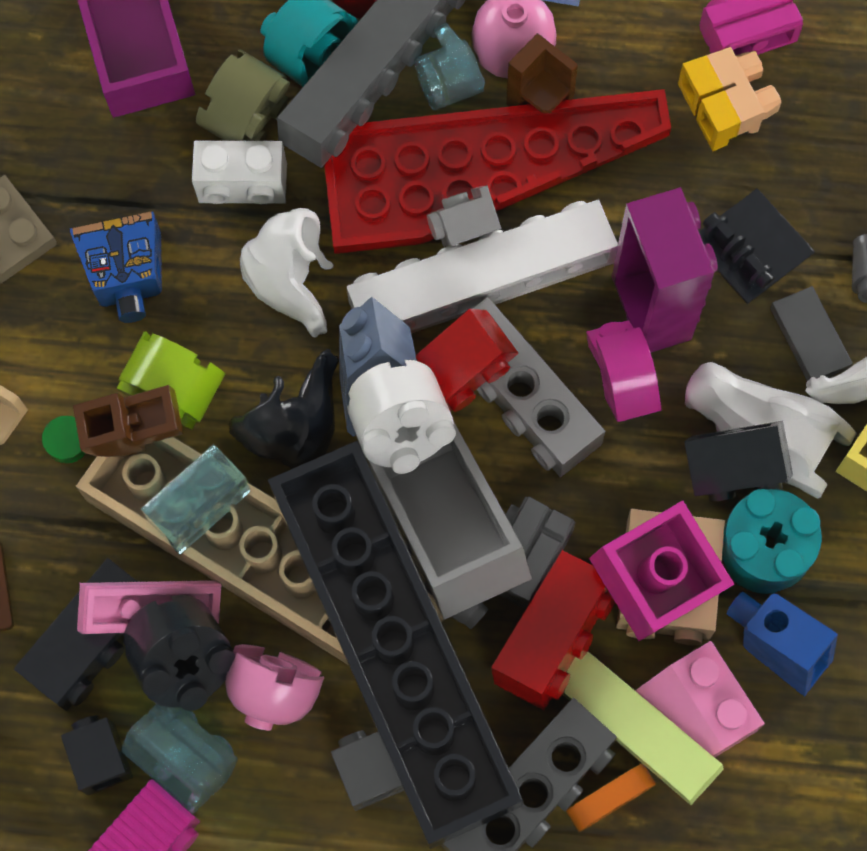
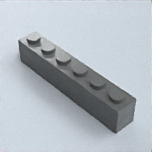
[277,0,466,168]

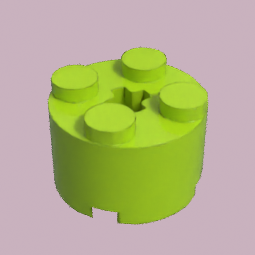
[116,332,225,430]

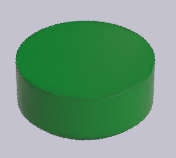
[42,416,86,463]

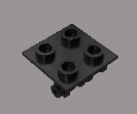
[699,189,815,304]

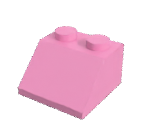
[635,641,765,758]

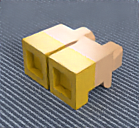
[678,47,781,152]

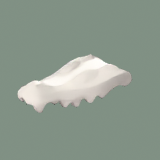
[685,362,857,499]

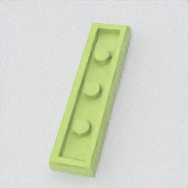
[562,651,724,805]

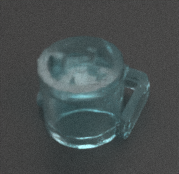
[414,22,485,111]

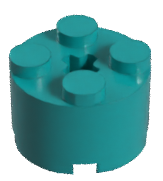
[260,0,359,87]
[722,489,822,594]

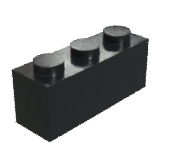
[14,558,138,712]

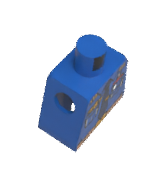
[70,211,162,323]

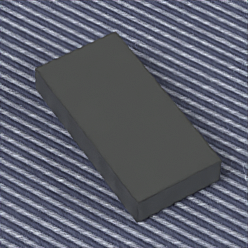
[770,286,853,381]

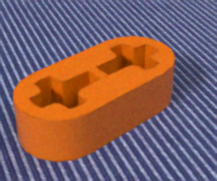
[566,763,657,832]

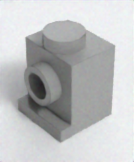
[427,185,502,246]

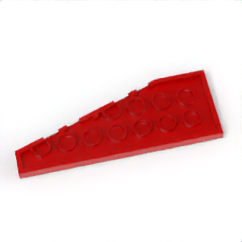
[324,89,671,254]

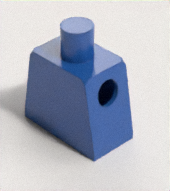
[727,592,838,697]

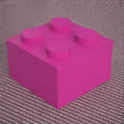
[589,501,735,641]

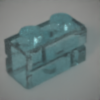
[141,444,251,555]
[121,704,238,814]

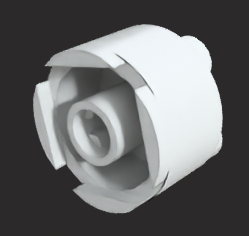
[347,360,456,474]

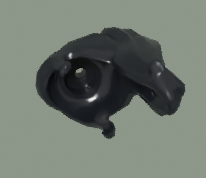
[229,349,339,469]

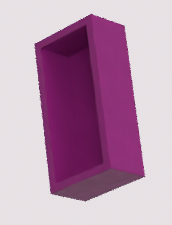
[78,0,196,118]
[612,187,718,353]

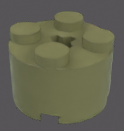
[196,49,290,141]

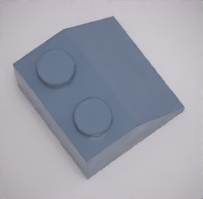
[339,297,417,436]

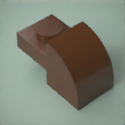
[73,385,183,457]

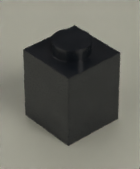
[61,715,133,796]

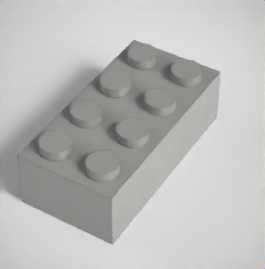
[367,421,532,620]

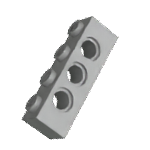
[473,297,605,478]

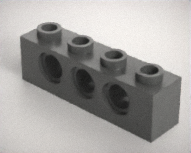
[442,697,617,851]

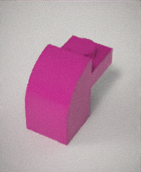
[586,320,662,422]

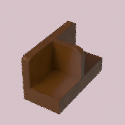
[506,33,578,113]

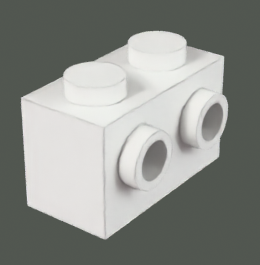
[192,141,287,204]

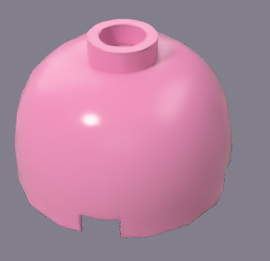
[471,0,557,79]
[225,644,324,731]

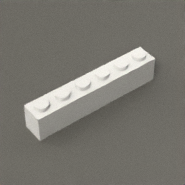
[346,199,618,334]

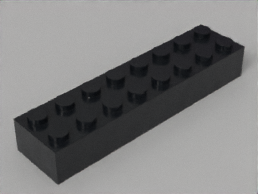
[268,441,523,849]

